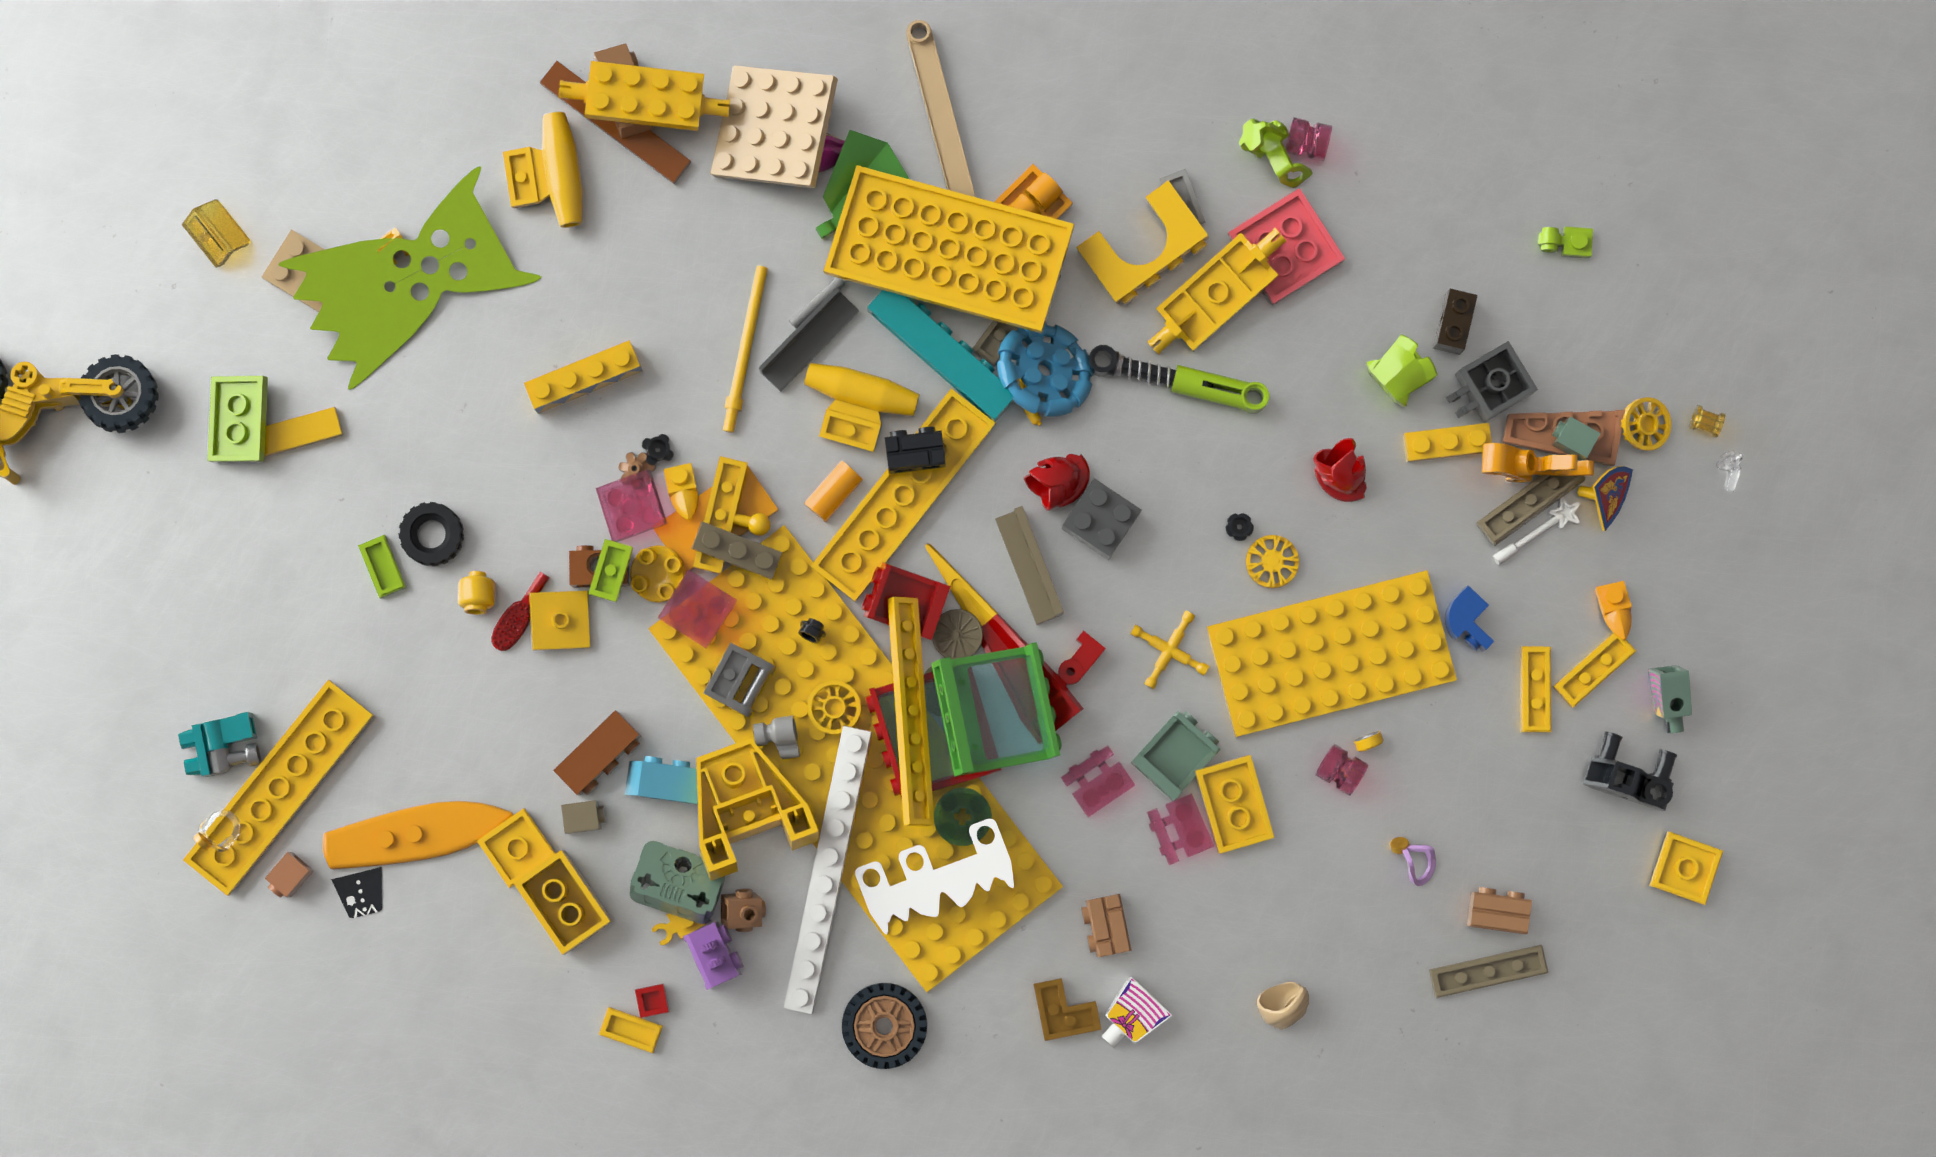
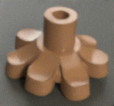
[618,452,656,489]

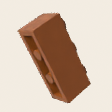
[553,710,641,796]

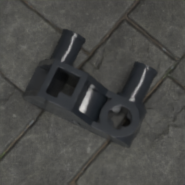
[1583,731,1677,811]

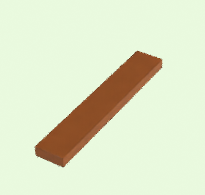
[540,61,691,184]

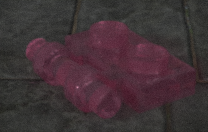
[1060,745,1135,817]
[1147,793,1214,865]

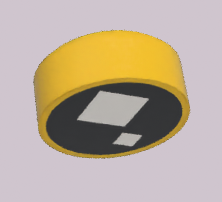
[1353,731,1384,752]

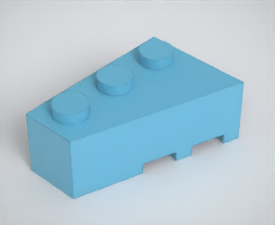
[625,756,698,804]

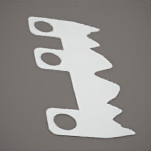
[855,819,1014,935]

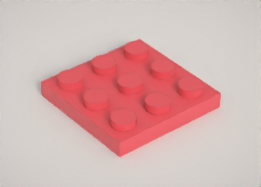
[1227,188,1345,305]

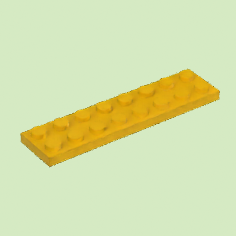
[810,388,996,602]
[183,680,375,896]

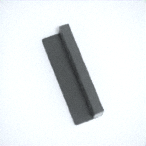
[759,287,859,392]

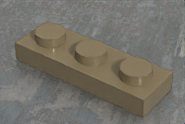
[691,521,782,580]

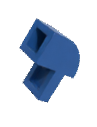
[1445,585,1494,652]

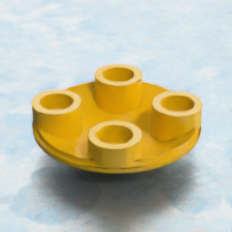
[630,545,686,602]

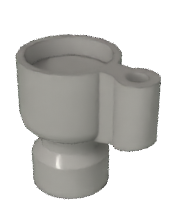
[753,715,800,759]

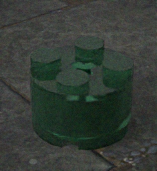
[934,788,992,846]

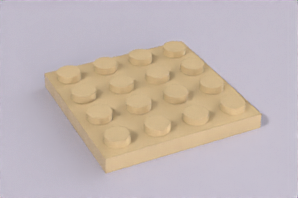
[710,65,838,188]

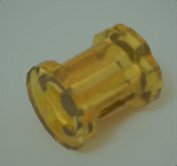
[1689,405,1726,438]

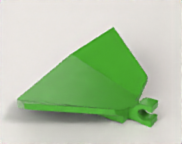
[816,130,909,239]

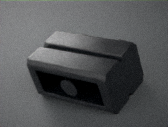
[885,427,946,474]

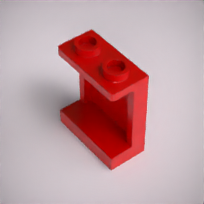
[862,562,951,640]

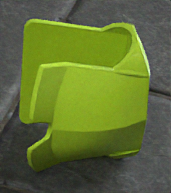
[1366,334,1438,407]

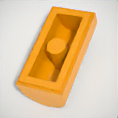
[804,461,863,523]

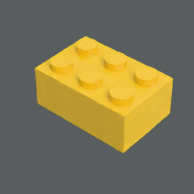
[513,850,613,955]

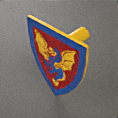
[1577,466,1633,531]

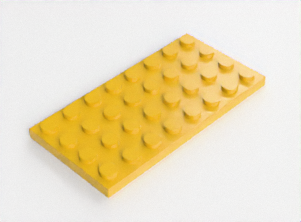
[823,165,1075,334]
[1206,570,1457,737]

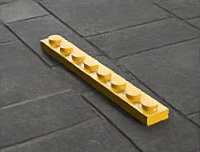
[888,597,935,826]

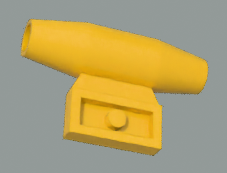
[503,112,583,228]
[804,363,920,452]

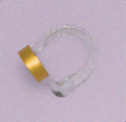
[193,810,241,852]

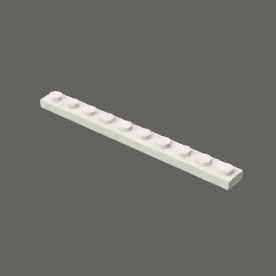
[784,726,872,1014]

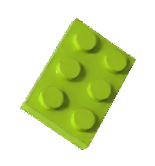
[207,375,268,462]

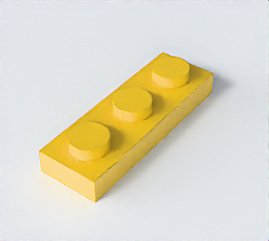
[1403,423,1492,462]

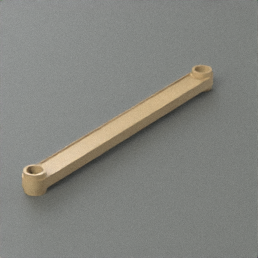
[906,20,976,197]

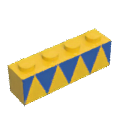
[524,340,643,414]

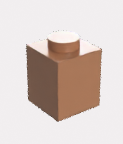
[265,852,314,898]

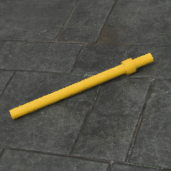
[723,266,768,433]

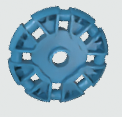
[997,322,1093,417]

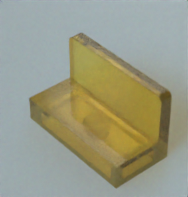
[182,199,250,268]

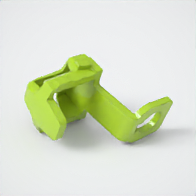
[1239,118,1313,188]

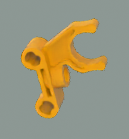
[1482,443,1594,483]

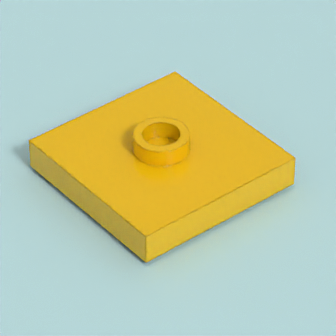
[529,591,590,651]
[477,808,556,888]
[1649,832,1723,905]

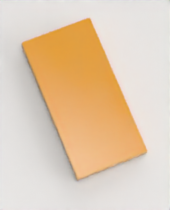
[652,465,779,574]

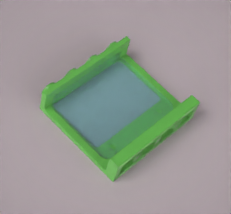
[931,642,1062,777]

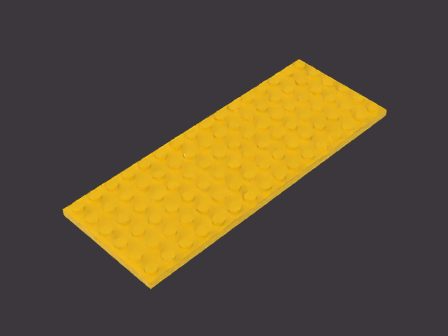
[648,525,1063,993]

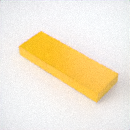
[265,407,343,457]
[1553,633,1636,708]
[1521,646,1551,733]

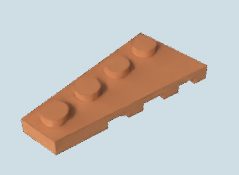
[1502,410,1626,466]

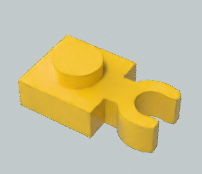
[652,913,706,945]

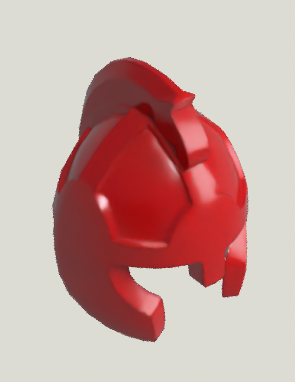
[1313,438,1367,502]
[1024,454,1090,511]

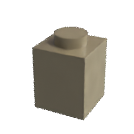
[561,800,606,834]

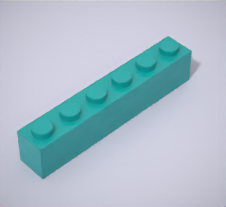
[867,290,1014,422]

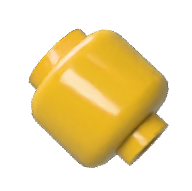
[458,571,496,615]

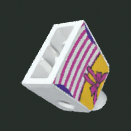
[1102,977,1172,1048]

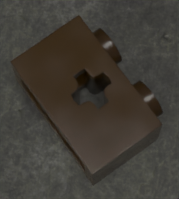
[1433,288,1478,355]

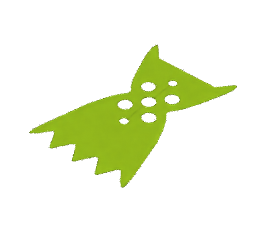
[278,166,541,390]

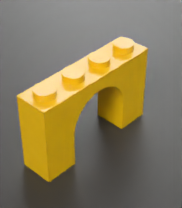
[1076,180,1209,305]

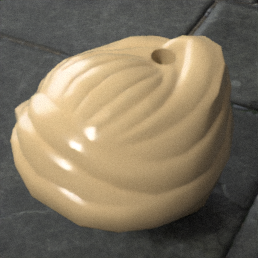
[1257,982,1309,1030]

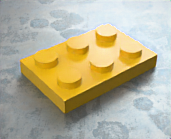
[1195,754,1275,854]

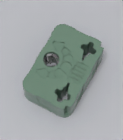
[630,841,725,924]

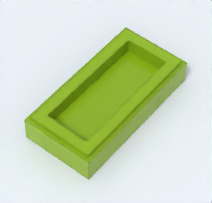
[358,535,407,599]

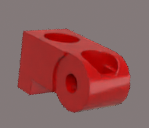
[1058,630,1106,685]

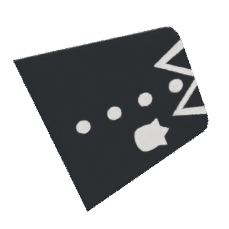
[331,867,382,918]

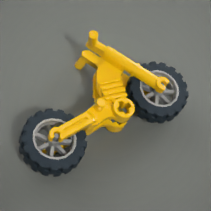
[0,354,159,485]

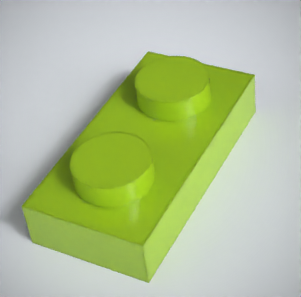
[588,539,633,603]

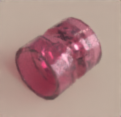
[1286,117,1332,162]
[1315,744,1369,796]

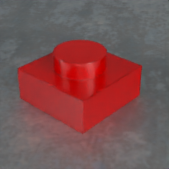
[635,983,670,1018]

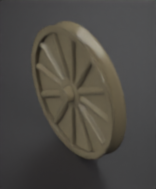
[932,609,983,659]

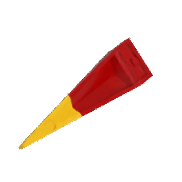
[925,543,1084,744]

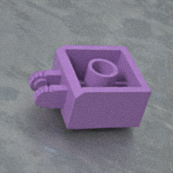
[683,922,744,990]

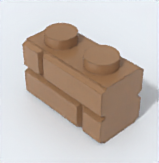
[1467,887,1532,934]
[1081,894,1132,957]

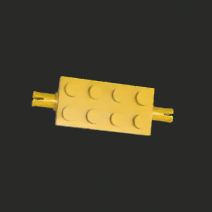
[558,61,730,131]
[1147,228,1287,355]

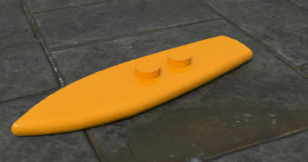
[323,801,514,869]

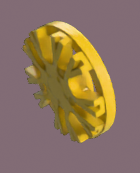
[1621,397,1672,451]
[1246,535,1299,588]
[807,680,861,734]

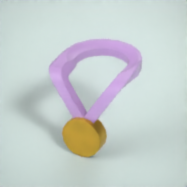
[1390,837,1436,886]

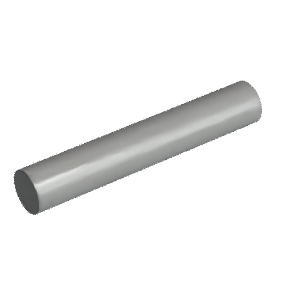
[789,277,845,329]

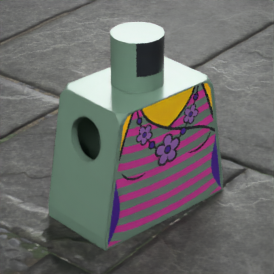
[1648,665,1692,733]

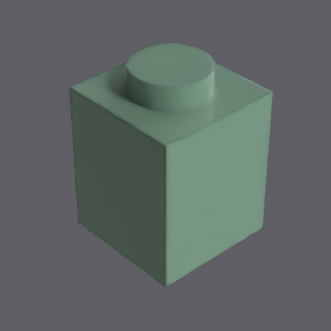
[1552,417,1601,461]

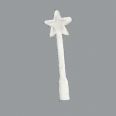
[1493,497,1580,565]

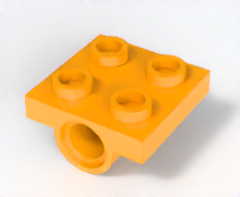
[994,164,1073,219]

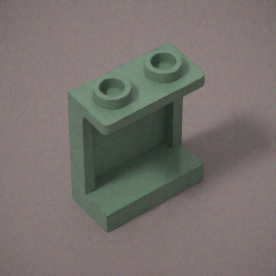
[1131,711,1221,801]

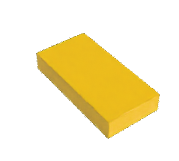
[599,1007,663,1053]

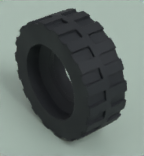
[398,502,464,566]

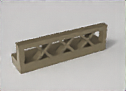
[995,506,1064,625]

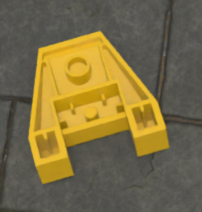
[696,738,819,881]

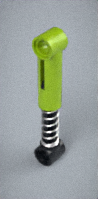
[1088,345,1269,414]

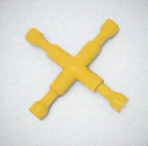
[1130,611,1209,690]

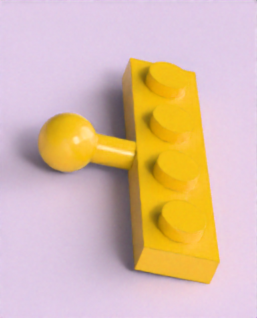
[693,456,771,574]

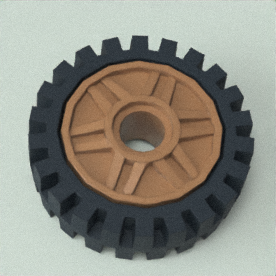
[842,983,927,1069]

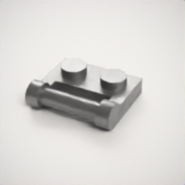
[703,642,776,717]

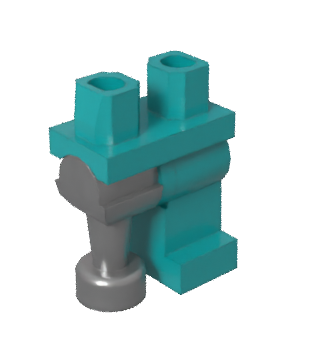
[178,712,261,777]

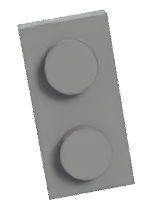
[1160,169,1206,224]

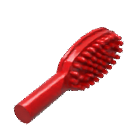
[491,571,550,651]

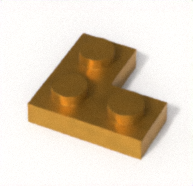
[1033,978,1102,1041]

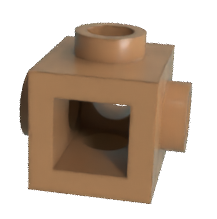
[721,889,766,932]

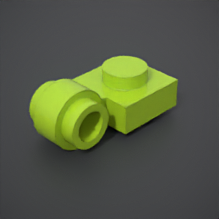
[1538,226,1593,258]

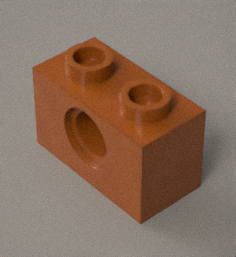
[569,545,629,588]

